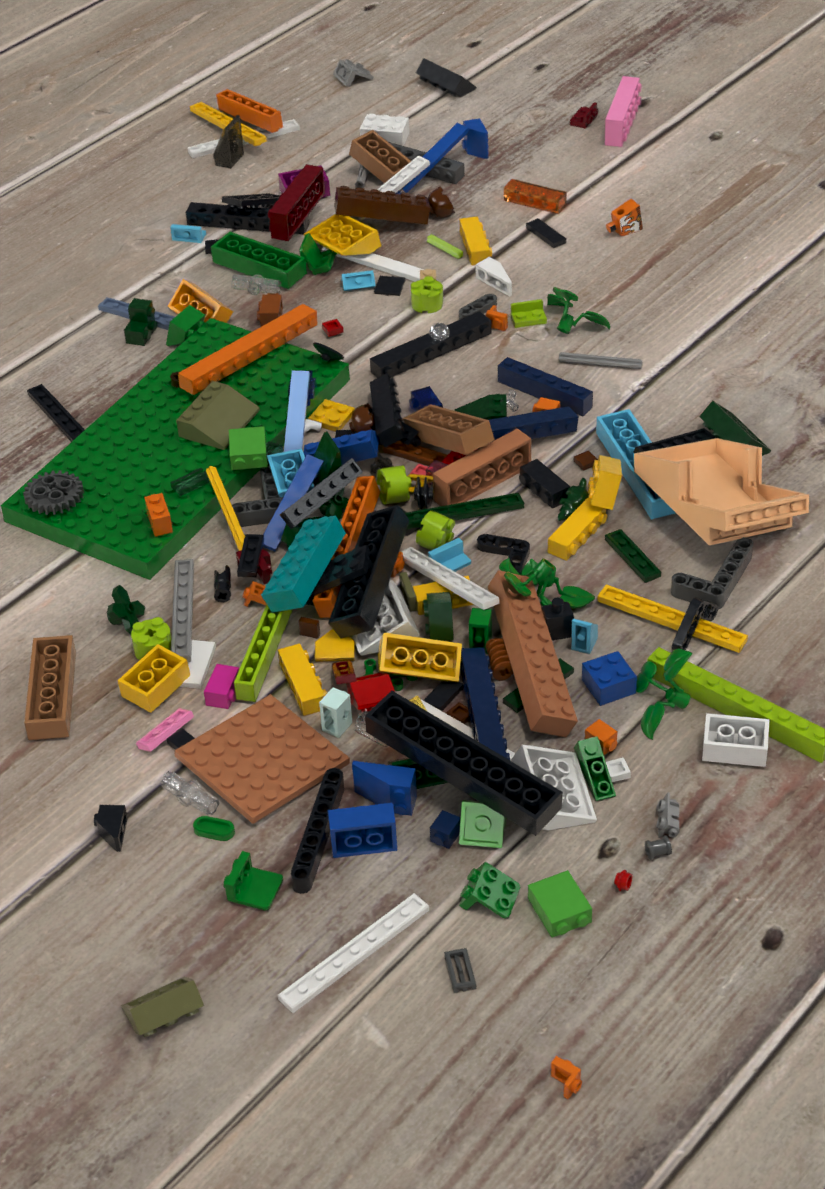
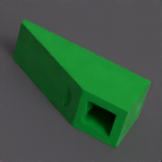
[574,736,616,801]

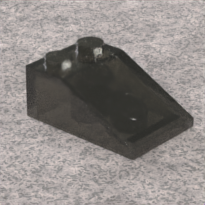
[213,115,244,169]

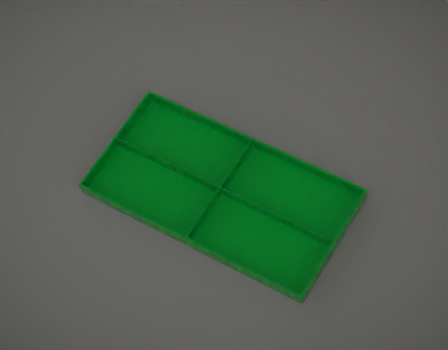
[1,318,350,580]

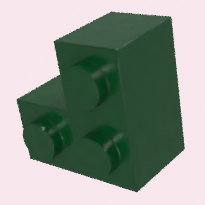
[124,298,157,346]
[423,592,454,641]

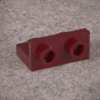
[570,102,599,129]

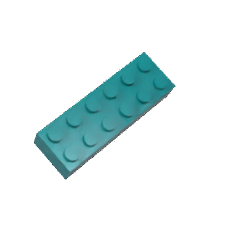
[261,515,346,612]

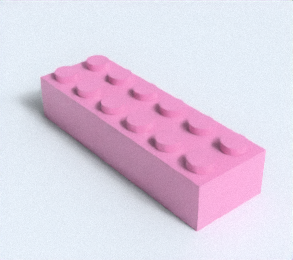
[605,76,642,147]

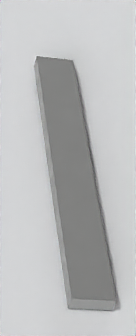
[171,559,194,662]

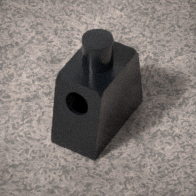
[542,598,574,641]

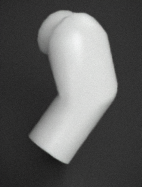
[304,419,322,435]

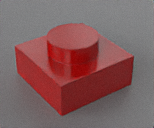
[322,319,344,337]

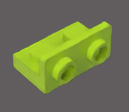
[511,299,547,328]

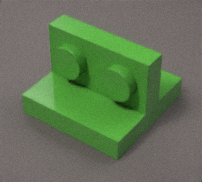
[459,800,506,848]

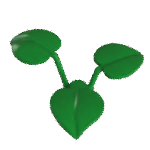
[547,287,611,334]
[499,558,555,606]
[521,559,595,608]
[636,649,693,740]

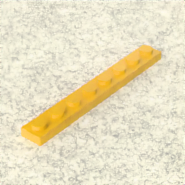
[190,102,267,146]
[597,584,748,653]

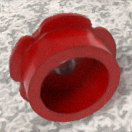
[614,870,633,891]

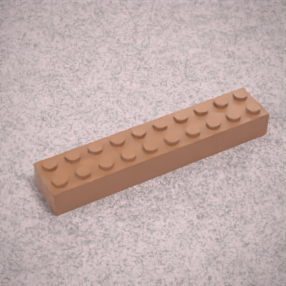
[488,570,578,737]

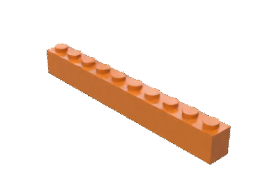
[178,304,318,395]
[313,476,380,618]

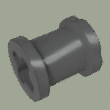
[645,835,672,860]

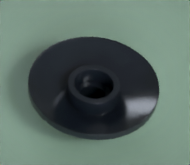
[313,342,344,362]

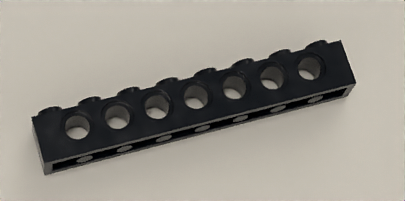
[186,202,309,234]

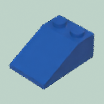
[352,761,417,816]

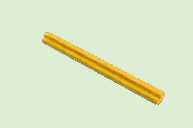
[206,466,245,551]

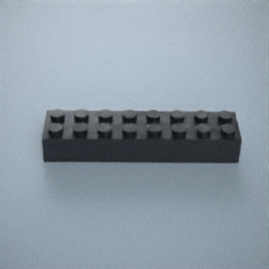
[328,505,410,638]

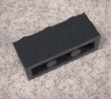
[519,459,570,509]

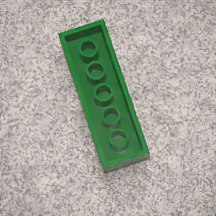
[211,232,307,289]

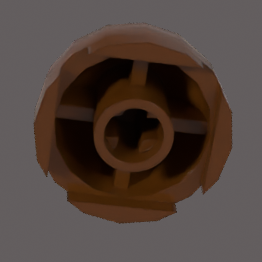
[428,186,455,218]
[349,403,376,433]

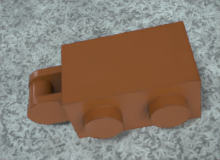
[257,293,283,327]

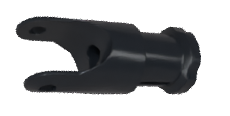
[214,565,231,603]

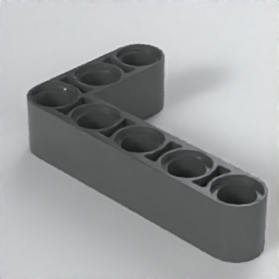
[232,453,282,527]
[671,537,753,609]

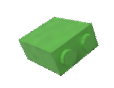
[229,426,268,470]
[528,870,592,938]

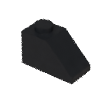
[94,805,128,852]

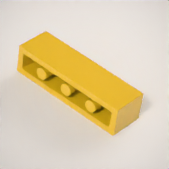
[459,216,492,266]
[548,498,607,561]
[278,643,327,716]

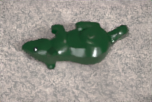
[557,478,589,521]

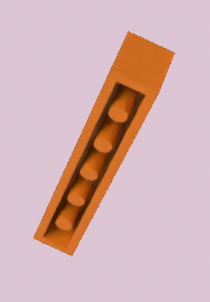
[216,89,283,133]

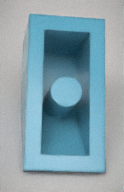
[571,619,598,654]

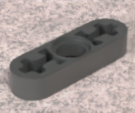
[459,294,497,320]

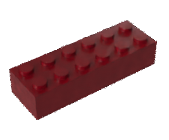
[268,164,325,242]

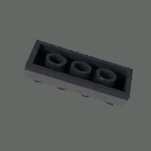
[416,58,477,97]

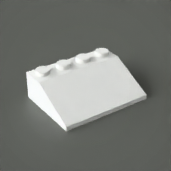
[353,578,420,656]
[511,745,597,830]

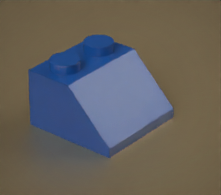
[461,118,488,159]

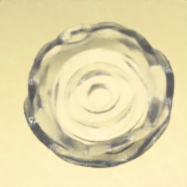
[429,323,450,341]

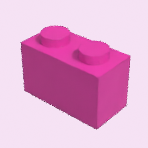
[204,664,239,709]

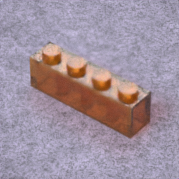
[504,179,567,214]

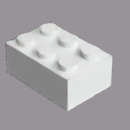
[360,114,409,146]
[702,713,769,767]

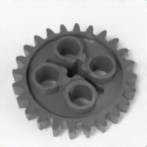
[23,470,84,515]

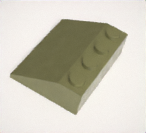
[176,381,260,450]

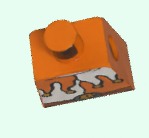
[606,199,643,236]

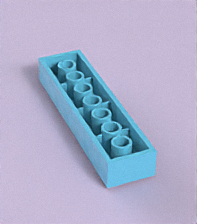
[596,409,676,519]

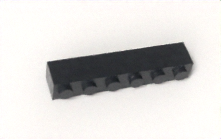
[369,373,404,447]

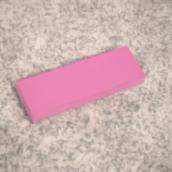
[136,708,194,752]

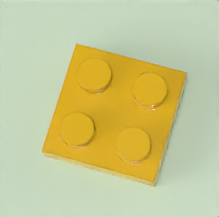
[308,399,355,432]

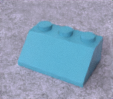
[267,449,314,497]

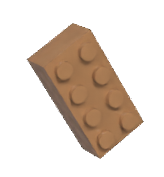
[349,130,411,183]

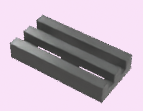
[444,948,477,993]

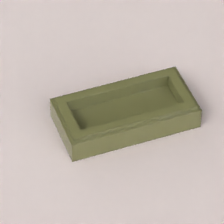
[399,572,417,612]

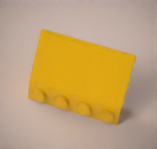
[304,214,381,256]

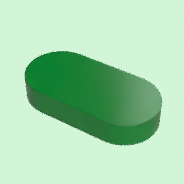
[193,816,235,841]

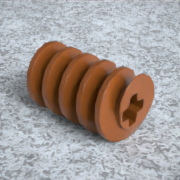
[486,638,514,681]

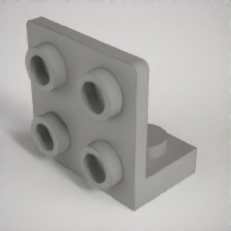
[333,59,374,87]

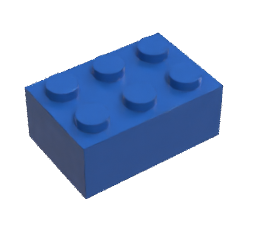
[328,803,398,858]

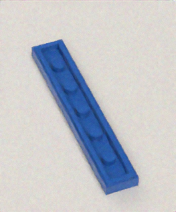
[263,454,324,552]

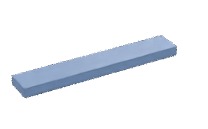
[284,370,310,452]

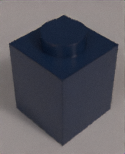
[430,810,461,849]

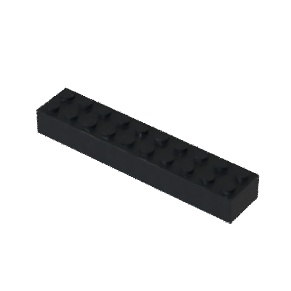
[365,691,563,836]

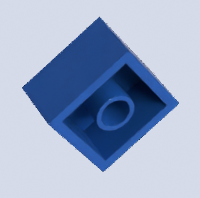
[582,651,637,706]

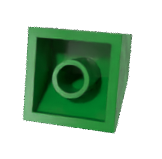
[166,305,205,346]

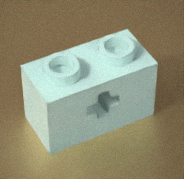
[319,687,353,738]

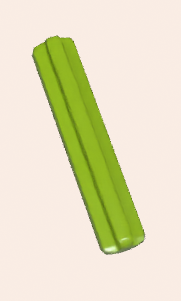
[427,234,463,259]

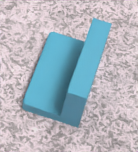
[170,224,206,243]
[341,270,375,291]
[428,538,471,572]

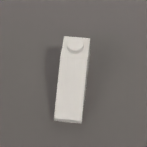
[476,257,512,297]

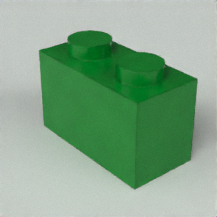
[469,608,492,654]

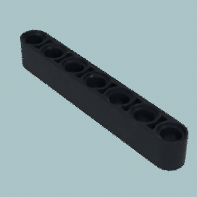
[291,768,345,894]

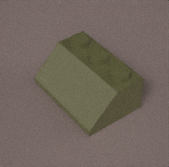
[121,977,204,1037]

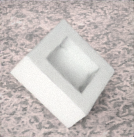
[606,757,631,782]

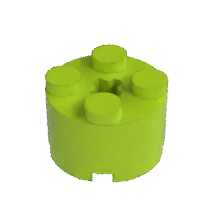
[411,276,444,313]
[376,465,411,504]
[416,511,455,550]
[131,617,172,660]

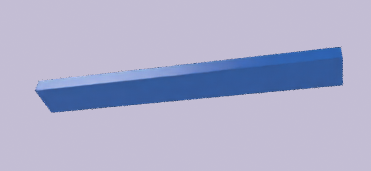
[395,123,469,194]

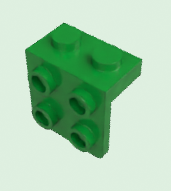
[299,233,337,275]
[223,851,283,910]
[459,861,521,919]

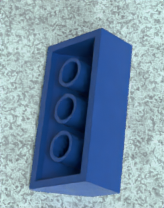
[303,430,379,465]

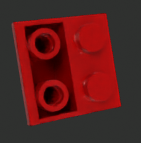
[346,672,395,712]

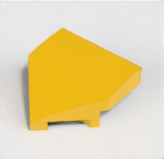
[315,629,355,662]

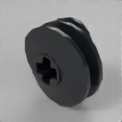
[414,477,434,509]

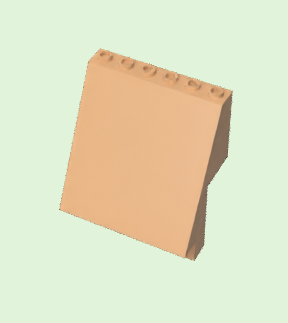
[634,438,809,546]

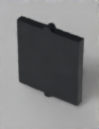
[374,276,406,296]

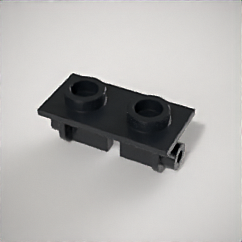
[399,422,421,447]

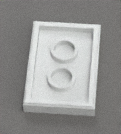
[179,640,216,689]

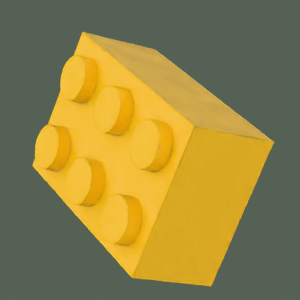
[588,455,622,510]
[117,644,190,713]

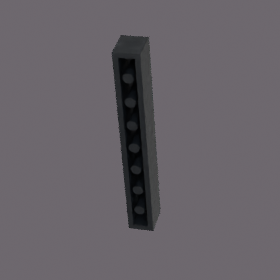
[370,311,492,378]

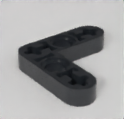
[477,534,530,575]
[672,597,718,650]

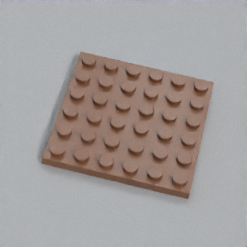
[174,694,350,824]

